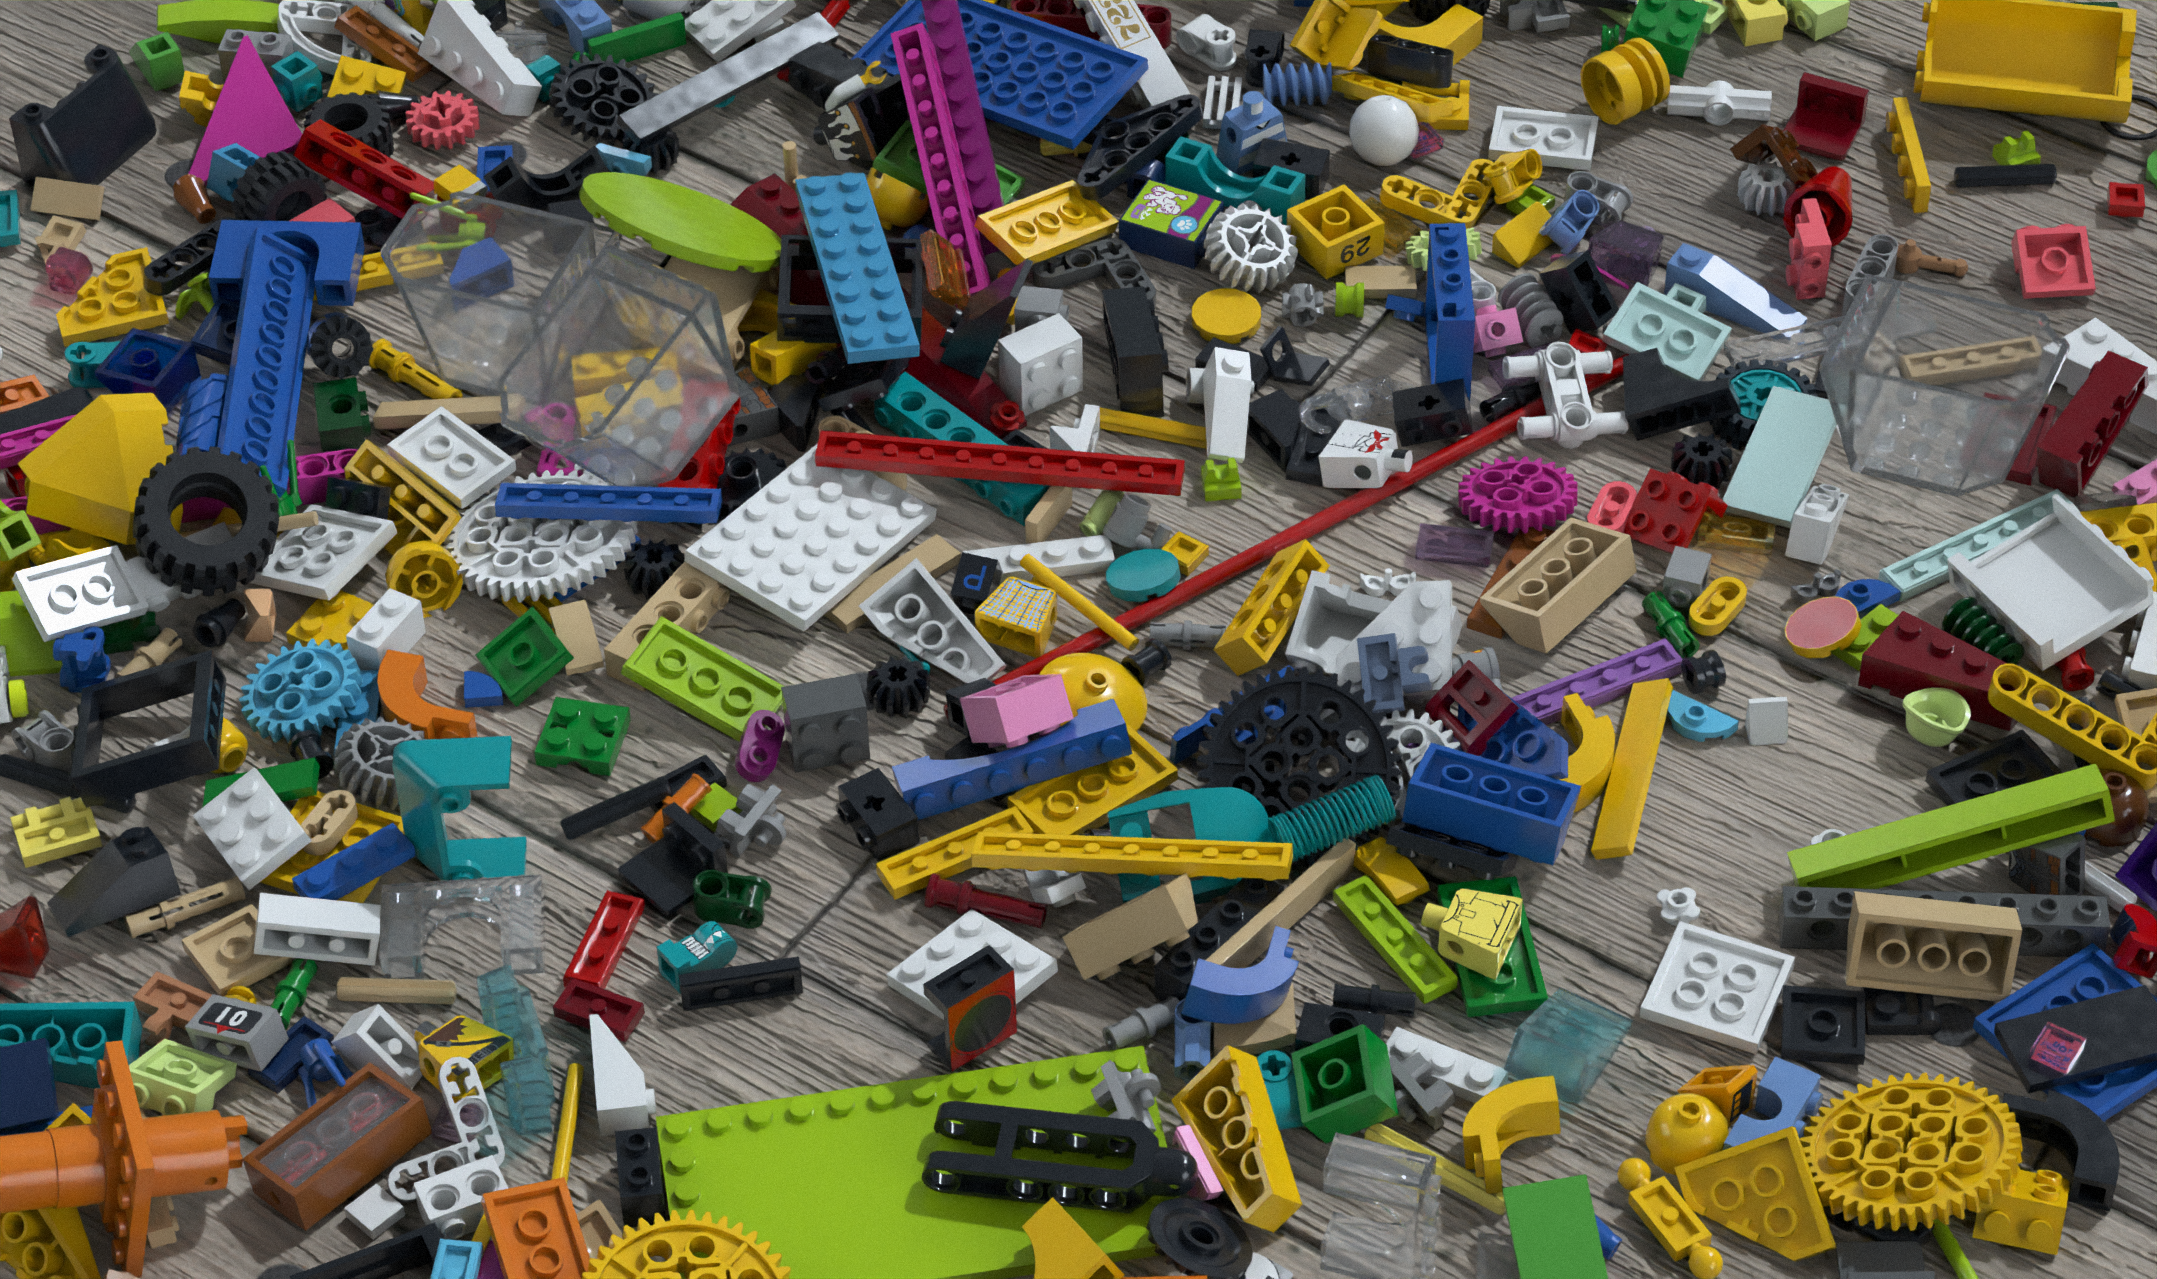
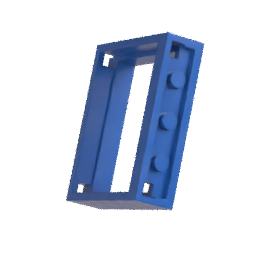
[1425,223,1475,400]

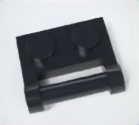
[1861,987,1942,1035]

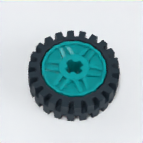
[1709,359,1818,450]

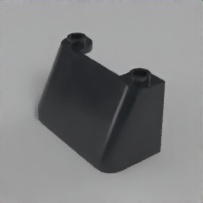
[9,44,157,186]

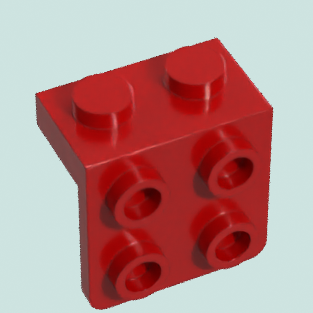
[1623,468,1728,554]

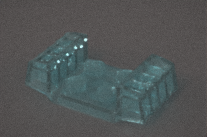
[477,964,556,1135]

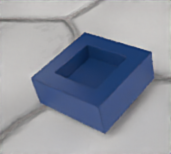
[1385,294,1425,322]

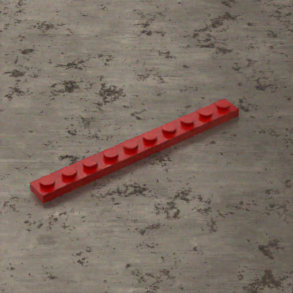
[815,430,1185,496]

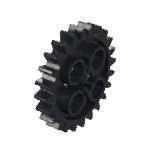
[549,54,659,146]

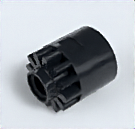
[306,312,373,379]

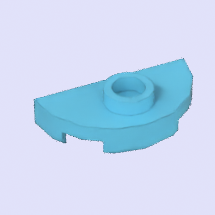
[596,143,652,176]
[1667,690,1739,742]

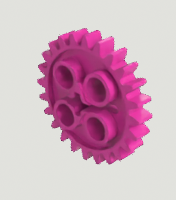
[1458,456,1578,533]

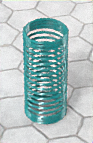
[1268,774,1396,863]

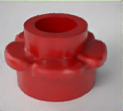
[990,400,1025,432]

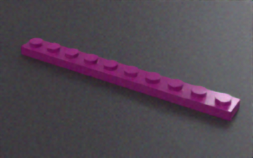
[921,0,1005,256]

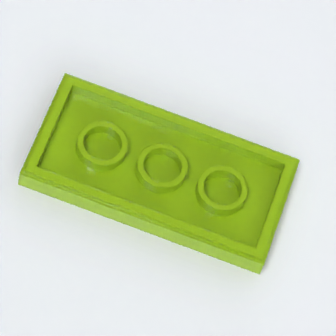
[621,616,785,742]

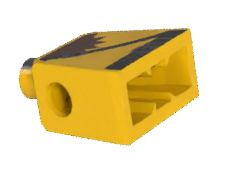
[414,1015,514,1103]

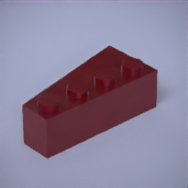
[2035,350,2149,500]
[1858,611,2018,732]

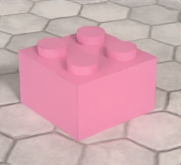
[960,674,1074,748]

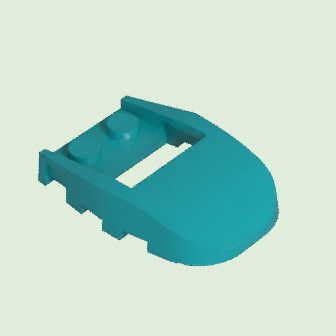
[1107,787,1273,905]

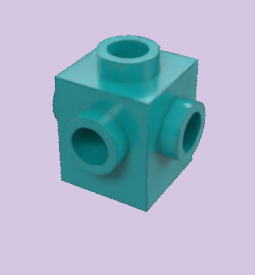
[271,51,323,112]

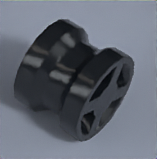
[1681,650,1726,694]

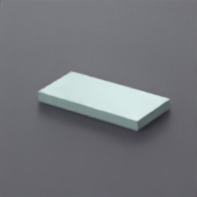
[1723,386,1843,528]

